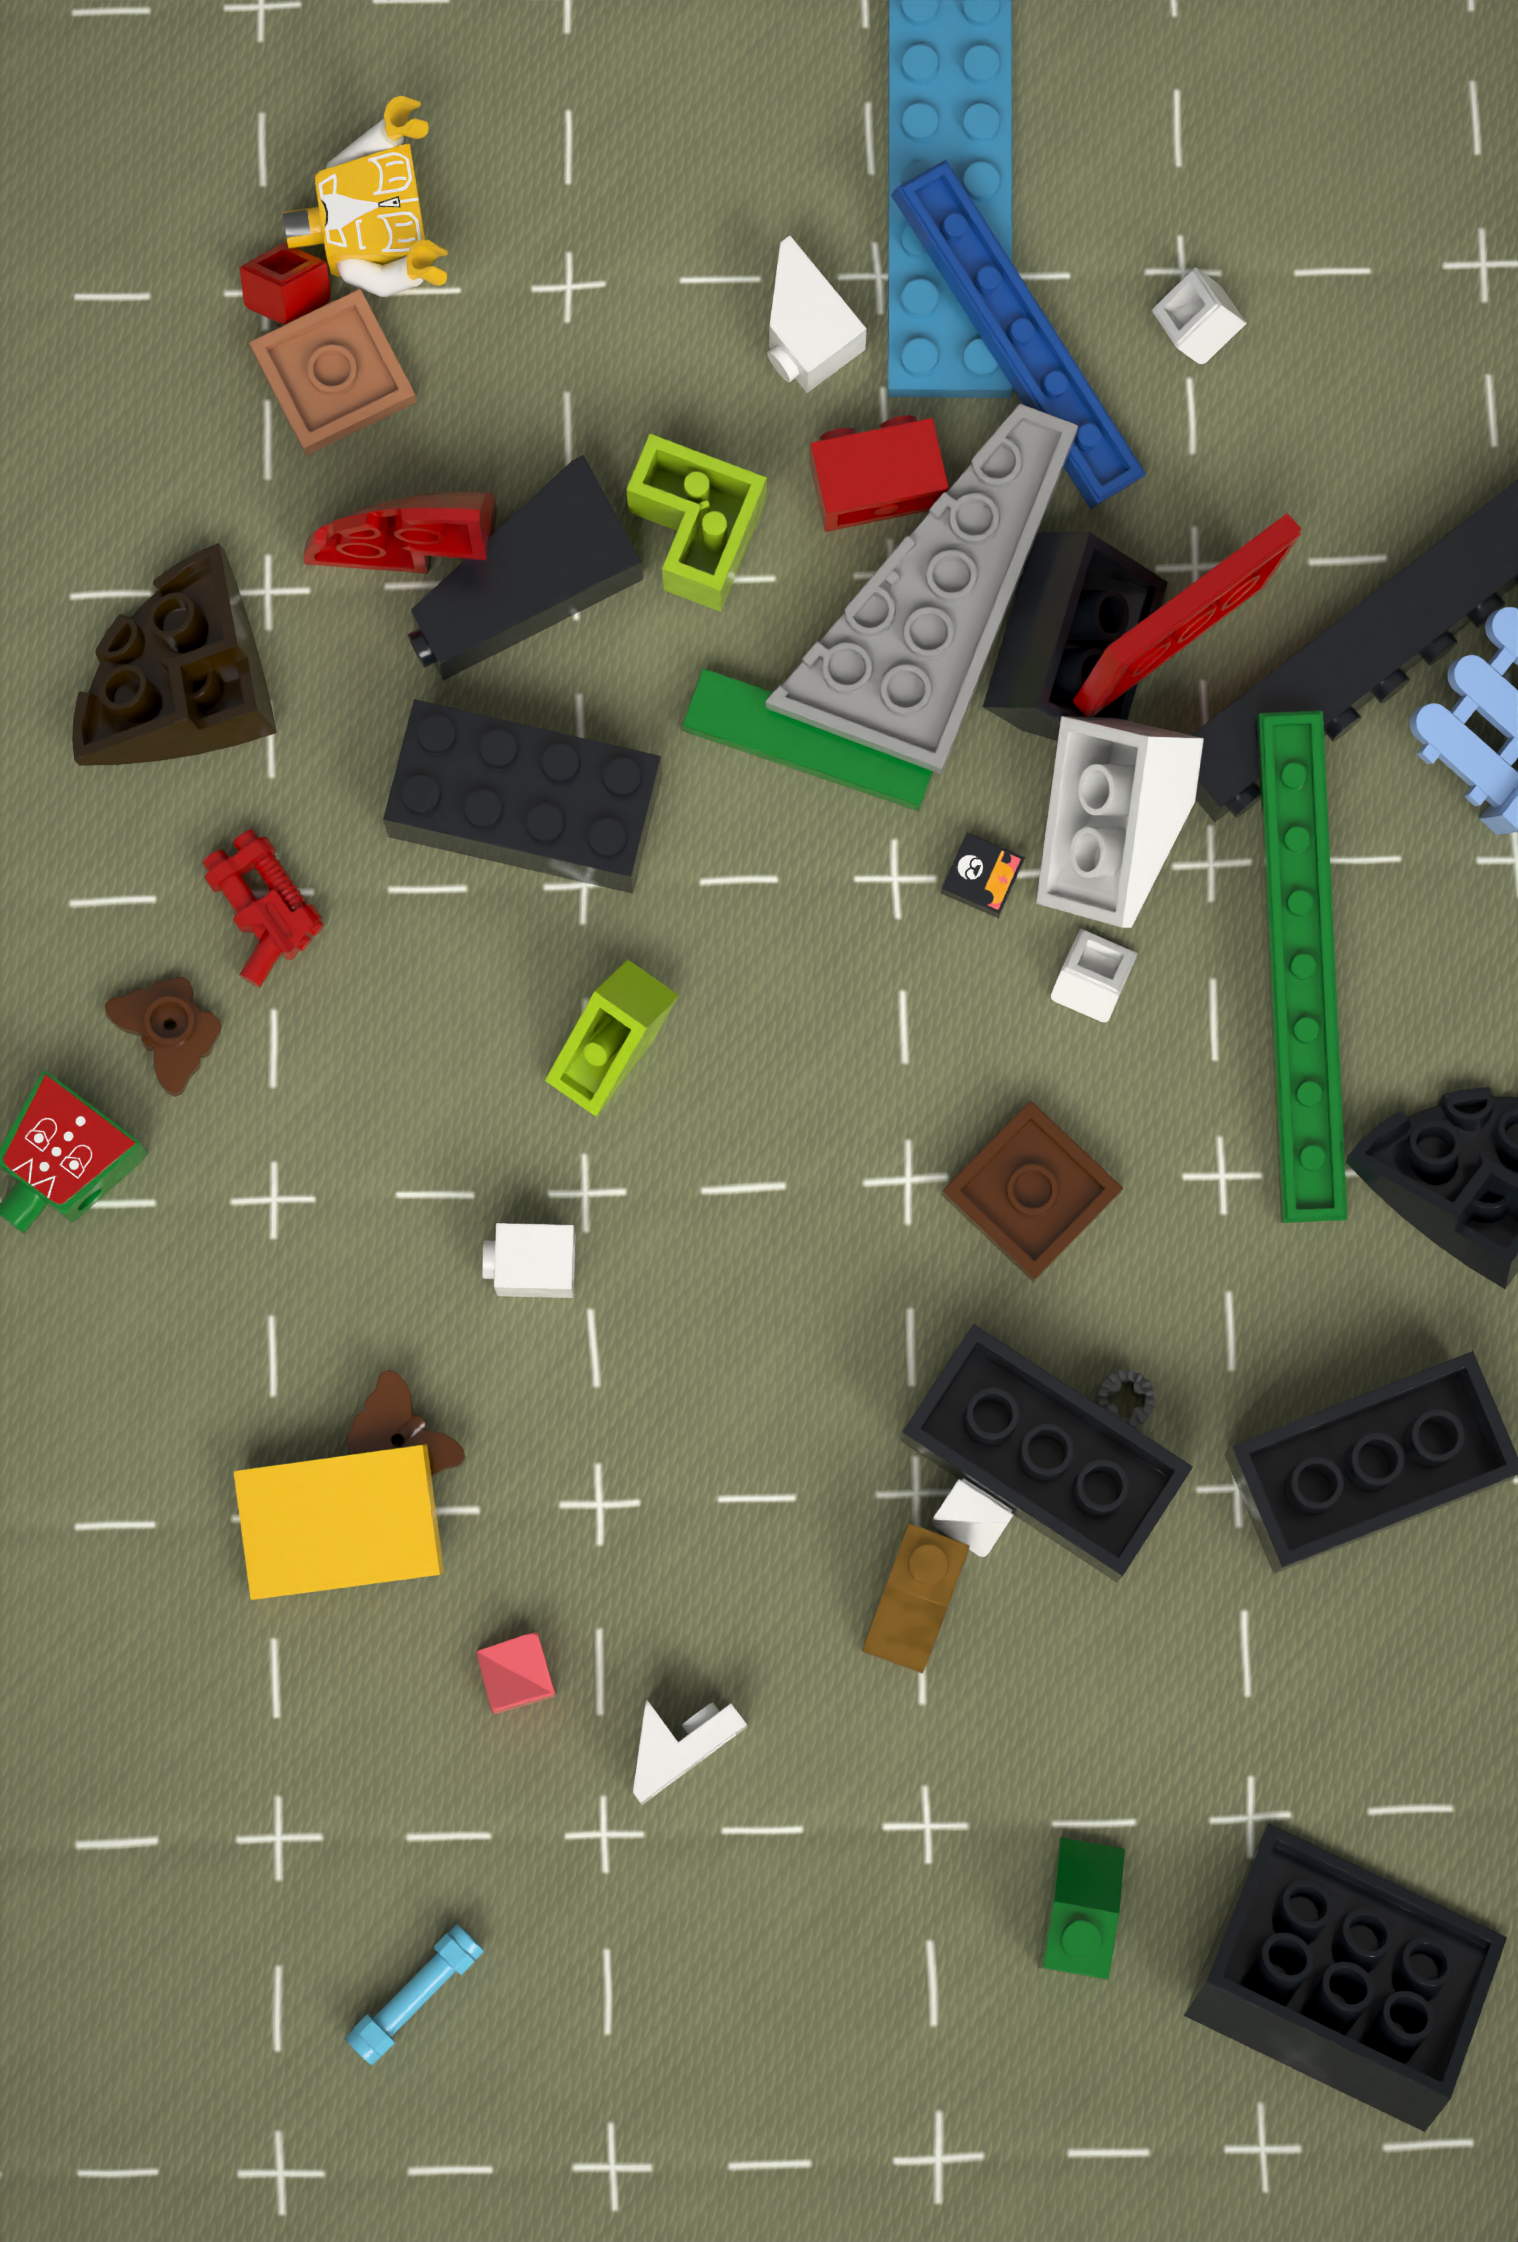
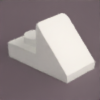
[633,1700,747,1805]

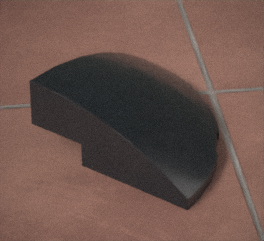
[1346,1087,1518,1289]

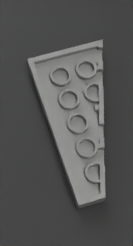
[765,404,1078,775]

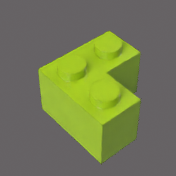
[626,434,767,612]

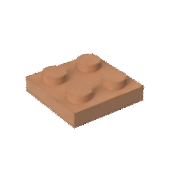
[249,289,417,456]

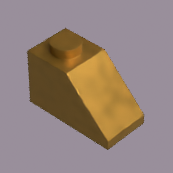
[862,1523,970,1674]

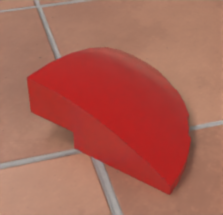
[304,492,497,574]

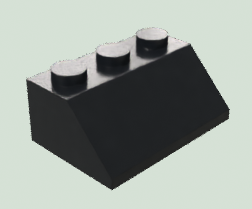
[983,532,1168,741]

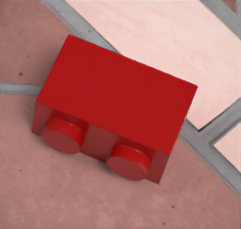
[809,415,949,532]

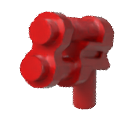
[202,829,324,988]

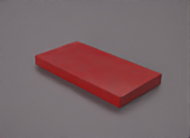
[1072,513,1302,718]

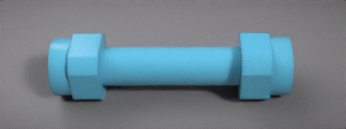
[345,1924,485,2066]

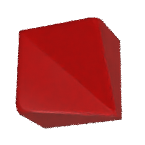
[239,243,331,325]

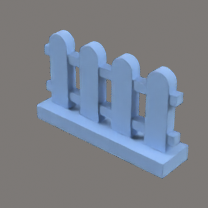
[1410,607,1518,835]

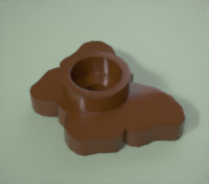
[105,977,221,1097]
[346,1370,466,1477]

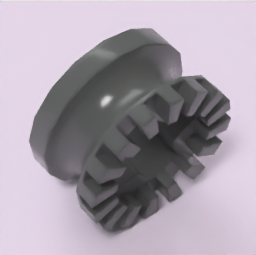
[1095,1370,1156,1428]

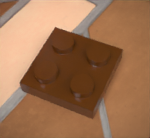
[941,1100,1123,1283]

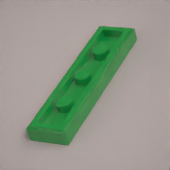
[682,668,933,812]

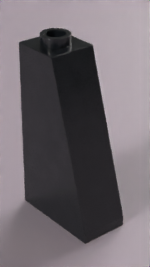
[407,455,643,681]

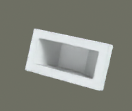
[767,236,867,393]

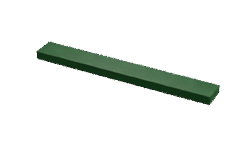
[1257,711,1348,1223]

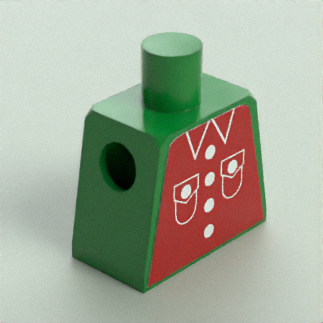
[0,1070,148,1234]

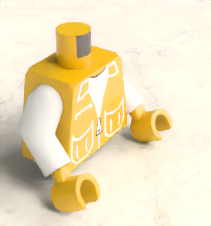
[283,96,448,297]

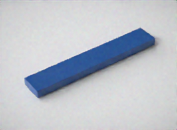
[891,160,1146,509]

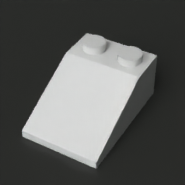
[1036,716,1204,928]

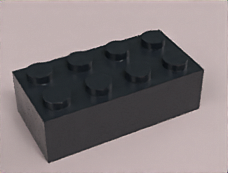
[383,699,662,894]
[900,1324,1193,1582]
[1224,1351,1518,1574]

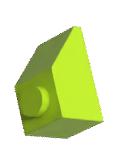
[545,959,679,1117]

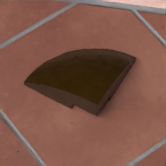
[72,543,277,766]

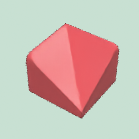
[476,1631,556,1715]

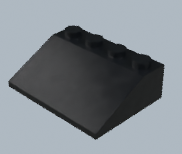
[1184,1823,1507,2132]

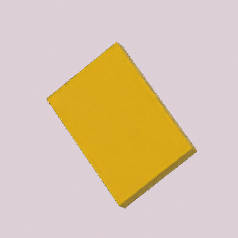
[233,1444,445,1600]

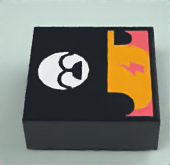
[941,833,1025,919]

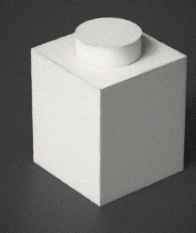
[483,1223,576,1298]

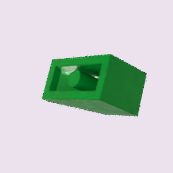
[1038,1837,1125,1980]

